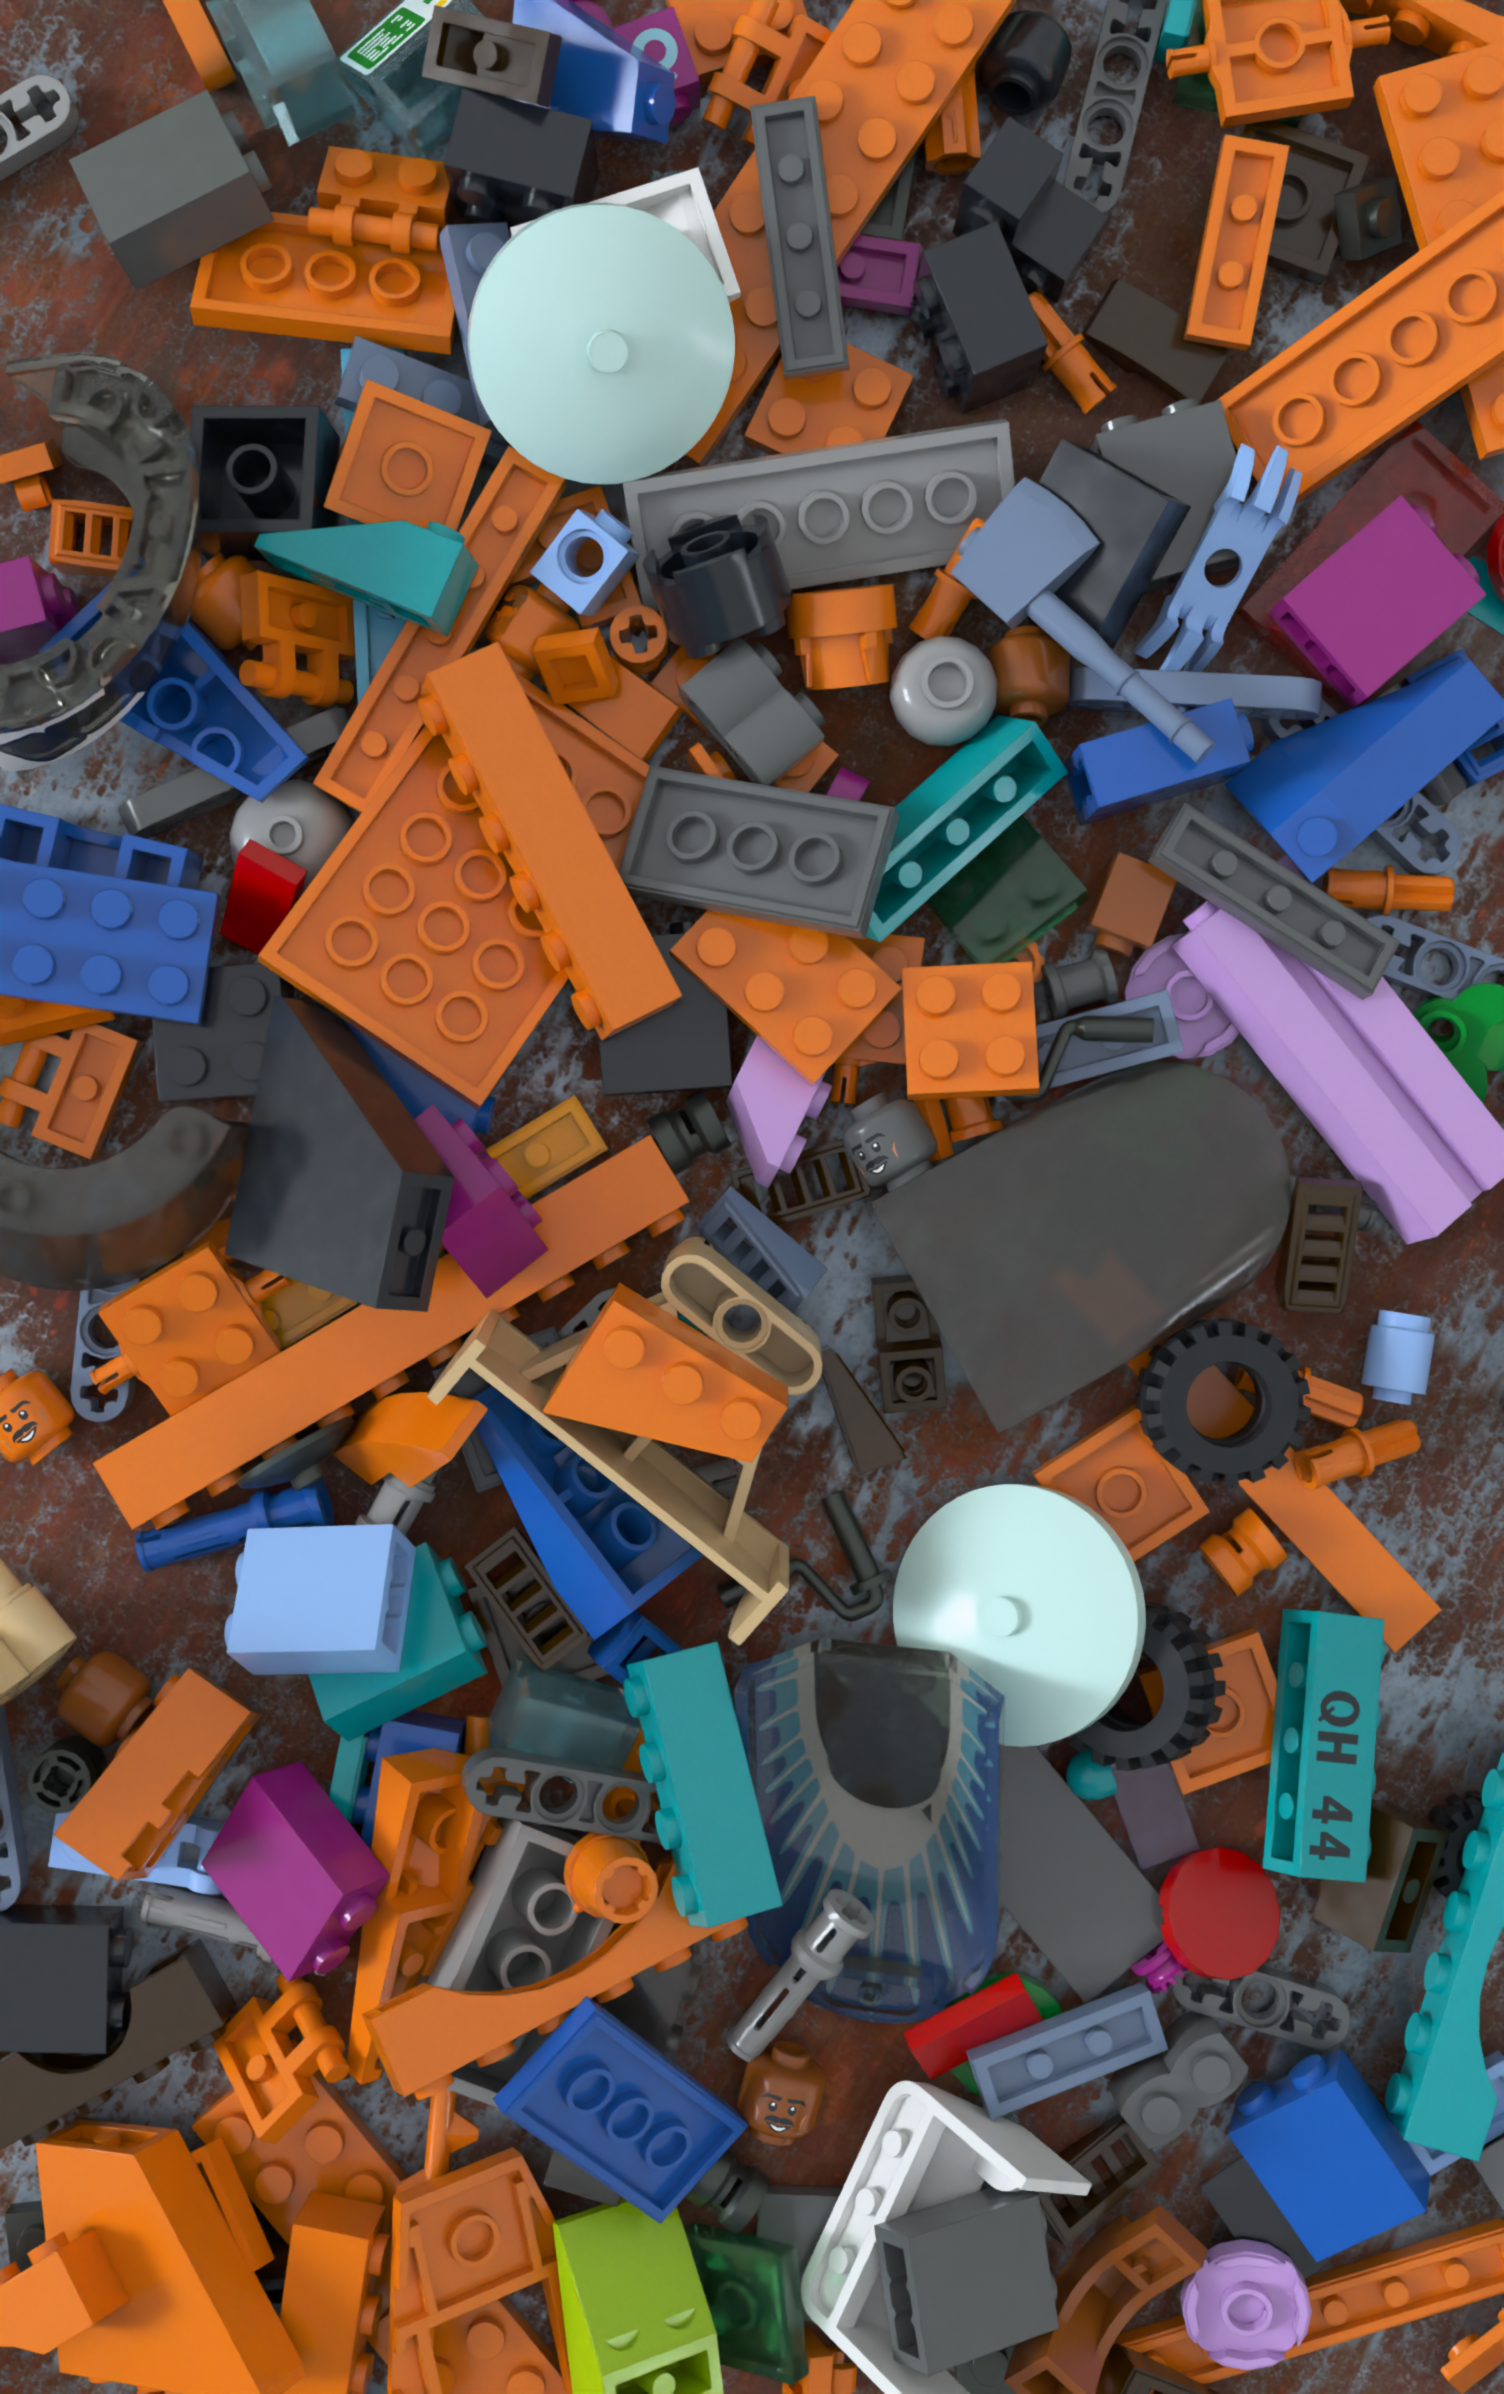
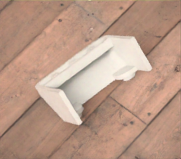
[801,2080,1092,2394]

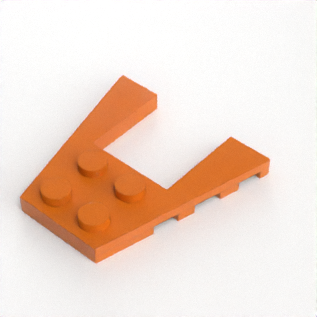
[387,2147,572,2394]

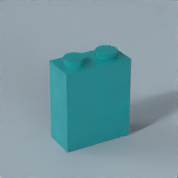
[308,1542,487,1742]

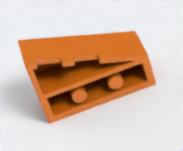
[542,1282,788,1463]
[53,1668,262,1881]

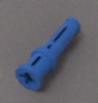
[135,1478,335,1572]

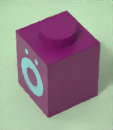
[612,7,700,126]

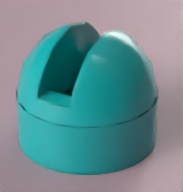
[1066,1750,1118,1800]

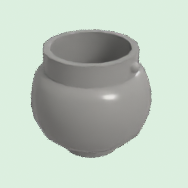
[889,636,998,747]

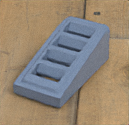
[696,1186,828,1313]

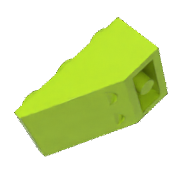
[552,2198,724,2394]

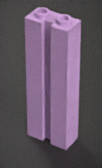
[1171,855,1504,1245]

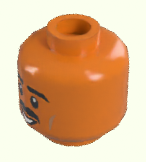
[0,1368,75,1466]

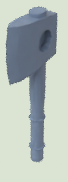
[951,477,1216,764]

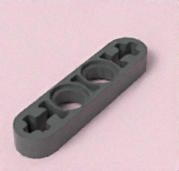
[1062,0,1166,217]
[118,708,350,839]
[461,1748,661,1844]

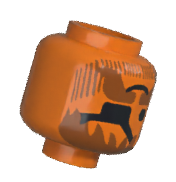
[485,582,580,682]

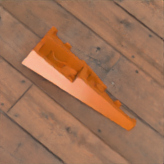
[347,1748,528,2085]

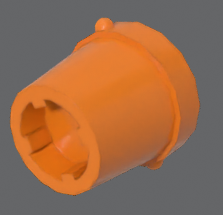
[563,1832,658,1924]

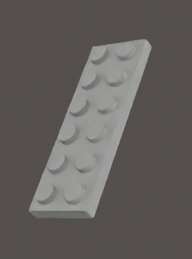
[622,418,1015,611]

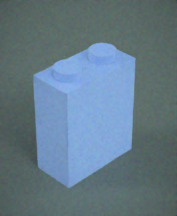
[224,1524,416,1675]

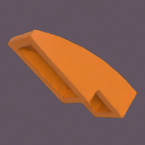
[332,1392,488,1488]

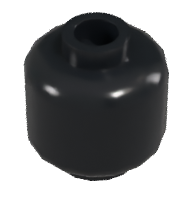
[980,10,1072,115]

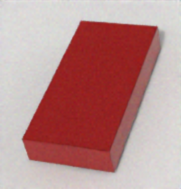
[220,839,308,955]
[903,1973,1043,2080]

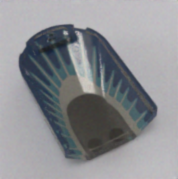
[735,1638,1005,2023]

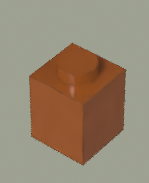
[1082,852,1177,958]

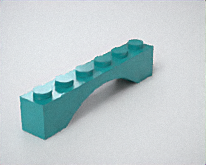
[1385,1752,1504,2162]

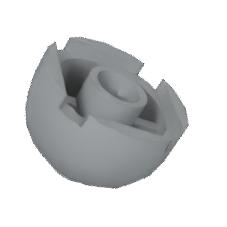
[229,779,355,896]

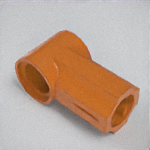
[923,63,981,176]

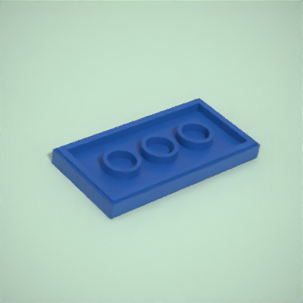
[493,1996,749,2224]

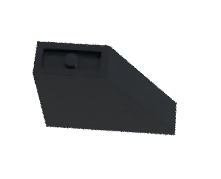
[224,996,454,1312]

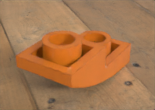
[538,652,684,762]

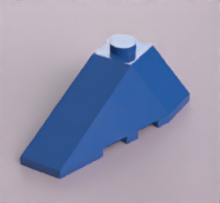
[38,562,310,803]
[1224,660,1504,883]
[472,1386,704,1641]

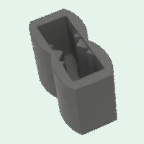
[679,637,825,786]
[1108,2011,1249,2149]

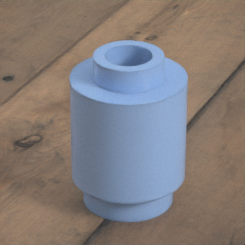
[1361,1310,1435,1405]

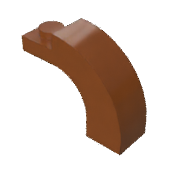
[1003,2205,1207,2394]

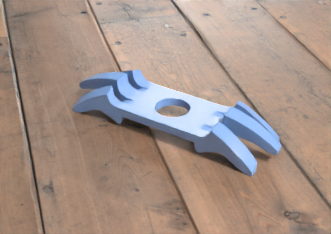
[1134,443,1303,672]

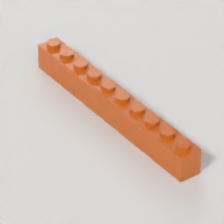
[93,1135,690,1530]

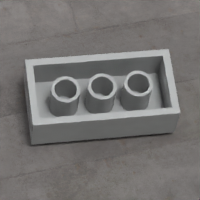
[426,1817,614,2108]

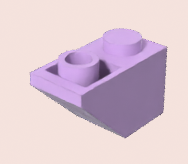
[726,1036,833,1188]

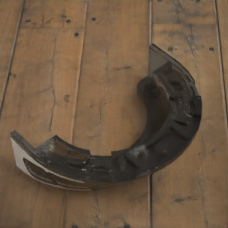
[0,352,202,772]

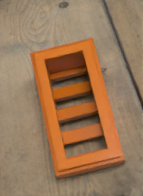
[48,499,191,582]

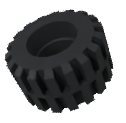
[1135,1318,1311,1486]
[1068,1603,1226,1771]

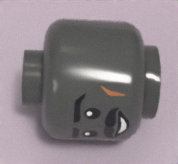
[842,1092,938,1193]

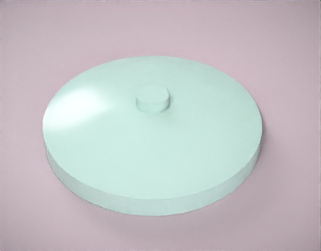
[468,203,735,485]
[893,1484,1146,1747]

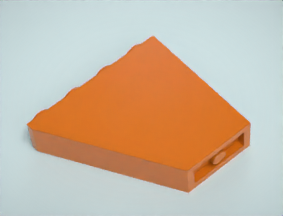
[35,2118,305,2394]

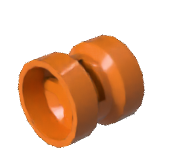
[1198,1508,1288,1597]

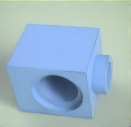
[530,508,641,617]

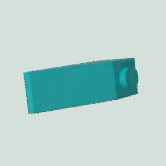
[254,520,479,637]

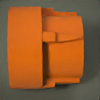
[786,584,897,690]

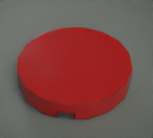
[1159,1847,1281,1980]

